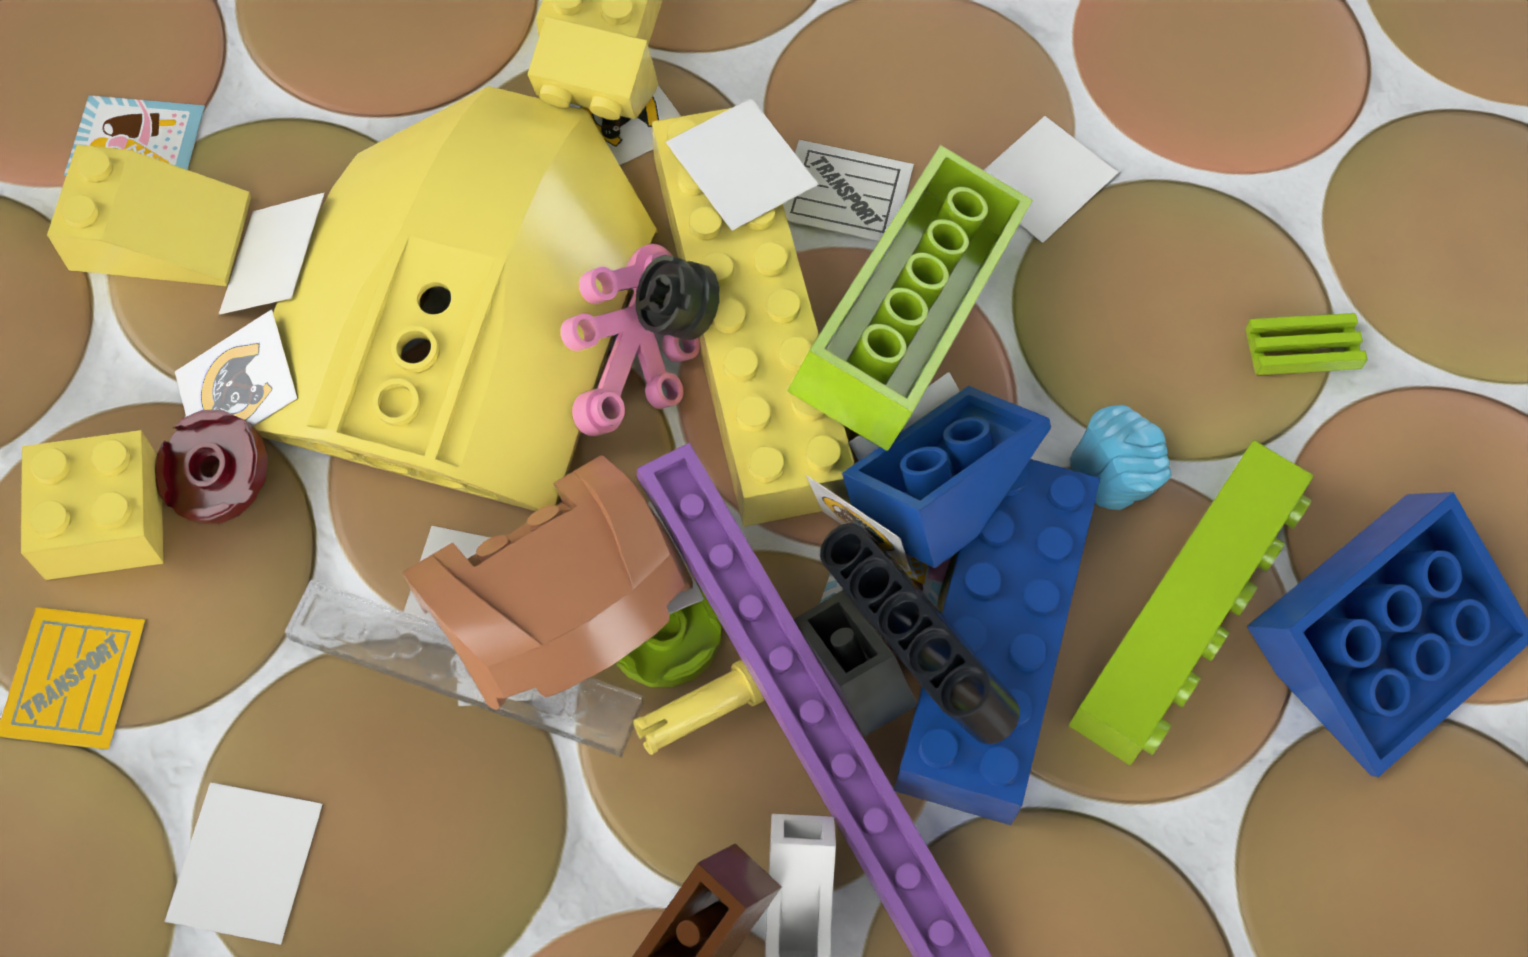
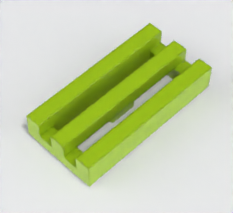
[1245,313,1368,375]

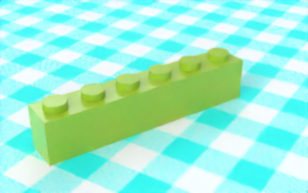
[1068,440,1314,766]

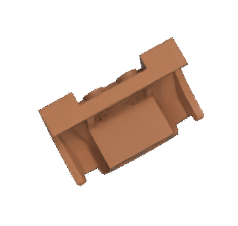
[402,455,693,710]

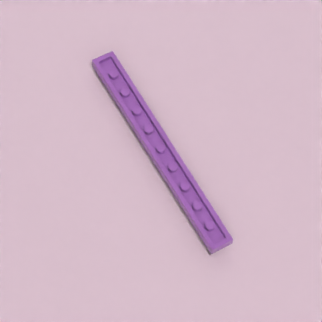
[636,443,992,957]

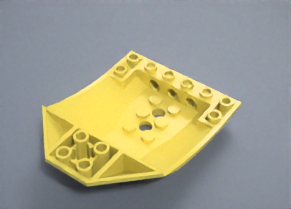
[253,86,658,511]

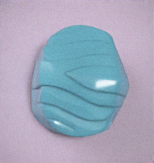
[1070,405,1172,510]

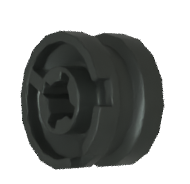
[635,254,719,340]

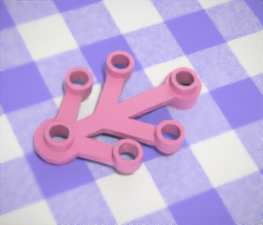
[561,244,700,436]

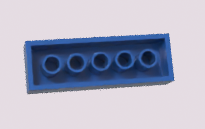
[894,459,1101,825]

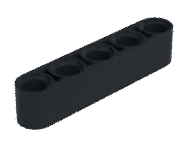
[820,523,1020,745]

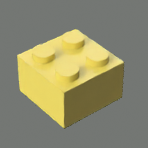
[21,430,164,580]

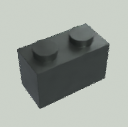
[793,590,917,737]

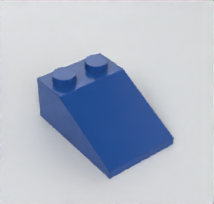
[842,386,1051,568]

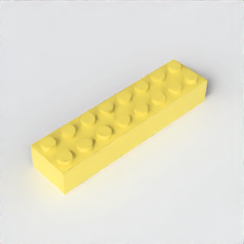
[652,108,855,527]

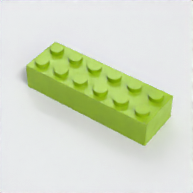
[787,145,1033,451]

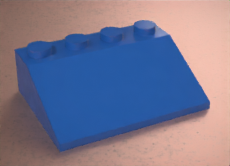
[1247,492,1528,777]

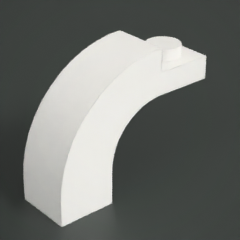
[765,814,836,957]

